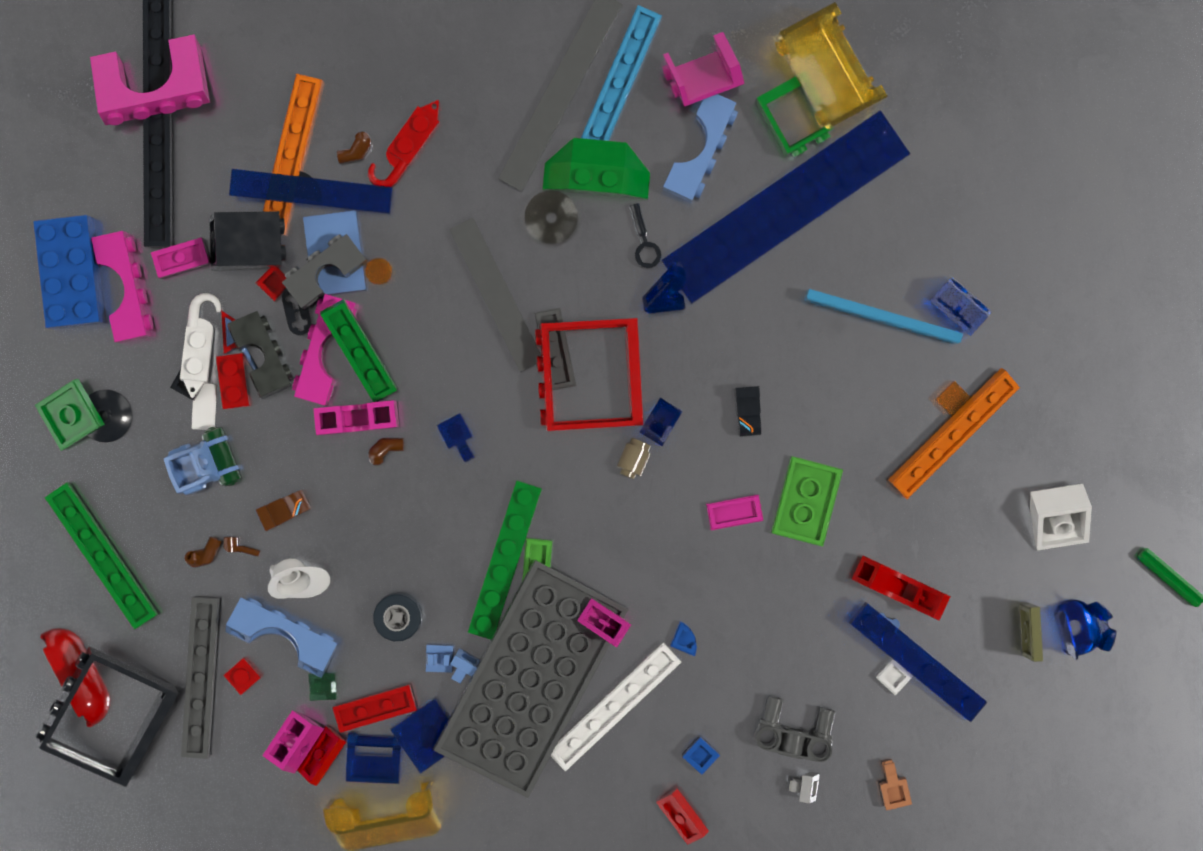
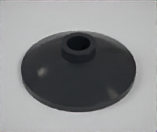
[88,390,133,443]

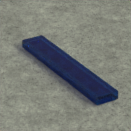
[229,169,392,214]

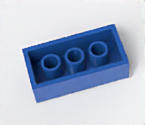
[33,215,106,329]

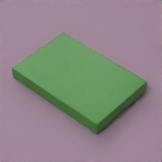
[771,456,843,547]

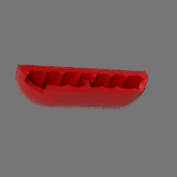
[40,628,110,728]

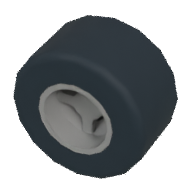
[373,593,422,642]

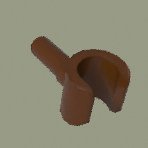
[223,537,260,557]

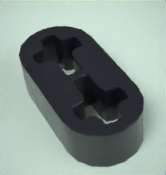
[282,288,313,336]

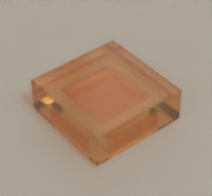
[935,381,971,417]

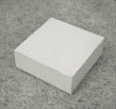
[875,657,913,695]

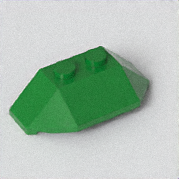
[542,138,650,200]

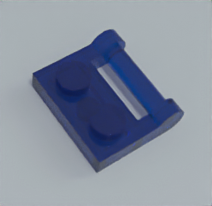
[346,732,402,784]

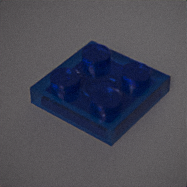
[390,698,449,774]

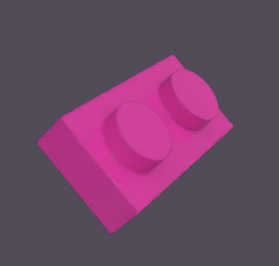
[151,237,211,279]

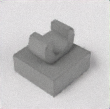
[789,772,820,804]

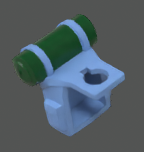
[164,427,241,495]

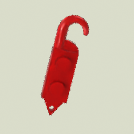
[368,100,440,189]

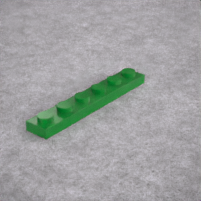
[468,480,542,640]
[44,482,158,630]

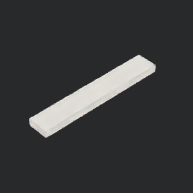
[551,642,681,771]

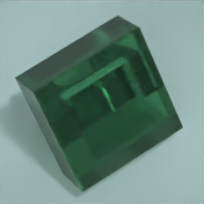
[308,672,338,701]

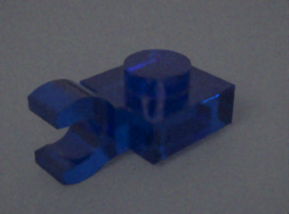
[437,413,475,462]

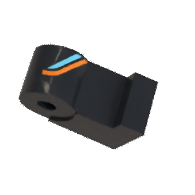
[734,386,761,437]

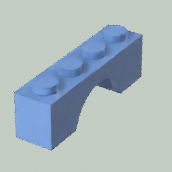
[663,94,738,203]
[226,598,337,678]

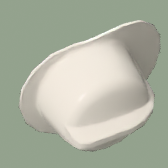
[268,558,330,599]

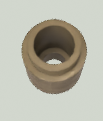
[617,438,651,479]

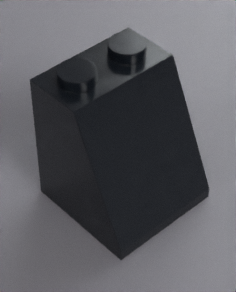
[209,211,286,271]

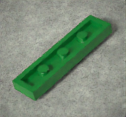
[320,299,397,402]

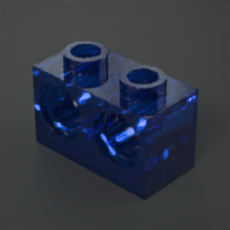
[930,277,992,336]

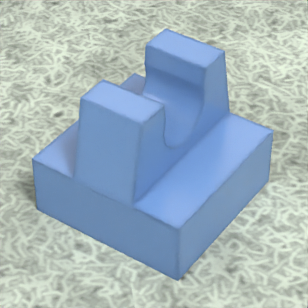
[426,644,454,673]
[450,648,480,684]

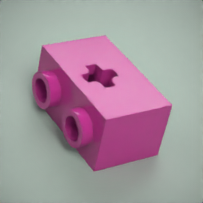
[262,710,324,774]

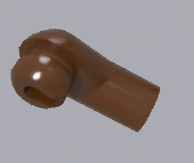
[337,131,371,164]
[368,438,404,465]
[184,536,222,568]

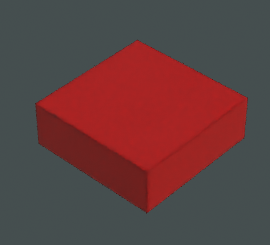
[255,267,287,302]

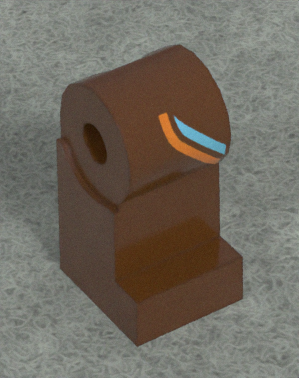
[256,489,311,531]

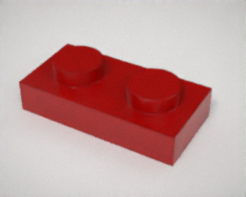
[216,353,251,409]
[297,726,346,786]
[656,788,709,845]

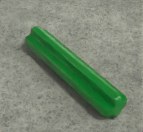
[1137,548,1203,607]

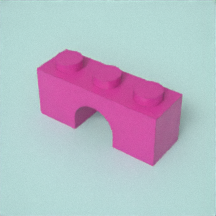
[313,400,399,435]

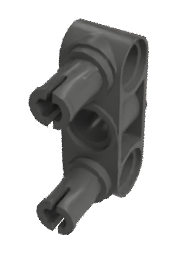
[754,696,836,762]

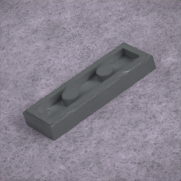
[534,308,576,391]

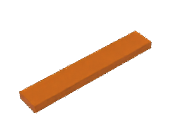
[263,74,323,235]
[888,368,1020,499]

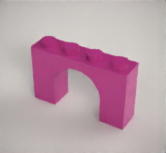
[90,34,210,125]

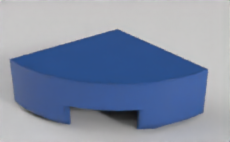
[670,621,697,656]

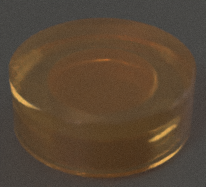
[365,258,393,285]

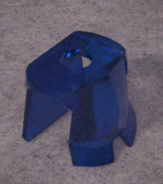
[1054,600,1117,660]

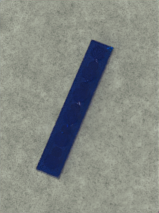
[849,602,987,722]

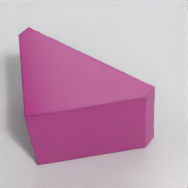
[577,598,631,647]

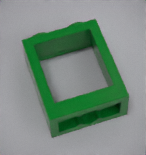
[755,72,834,158]

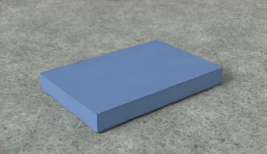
[303,210,367,295]

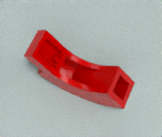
[852,556,951,621]

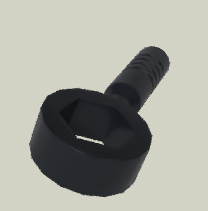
[629,203,661,269]

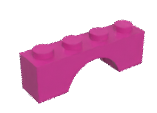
[91,231,153,343]
[292,294,358,406]

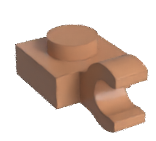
[879,759,912,811]

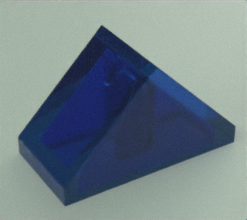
[639,397,683,446]

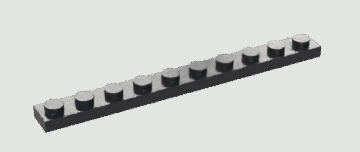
[143,0,172,247]

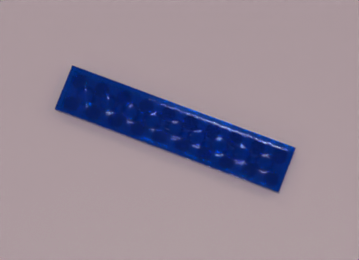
[661,110,910,304]

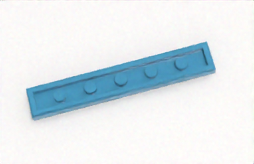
[581,5,662,141]
[804,289,963,344]

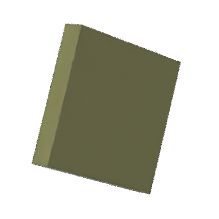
[1019,603,1043,662]

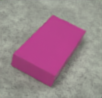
[706,494,763,530]

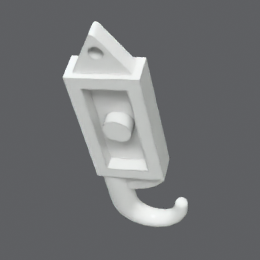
[180,293,221,398]

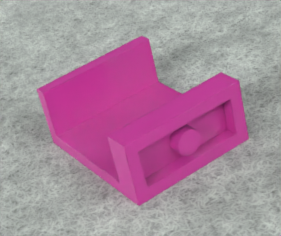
[662,32,744,107]

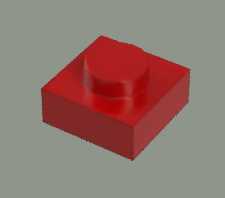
[223,657,262,695]

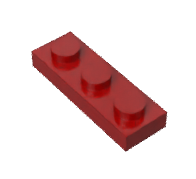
[332,684,417,733]

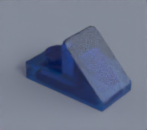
[642,261,687,314]

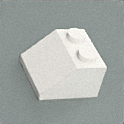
[1030,484,1092,551]

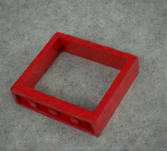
[535,318,643,431]

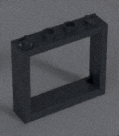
[35,646,178,787]

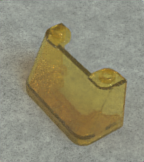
[775,2,888,129]
[323,779,442,851]

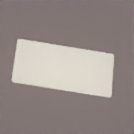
[192,383,217,430]

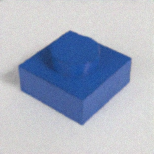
[682,736,720,775]

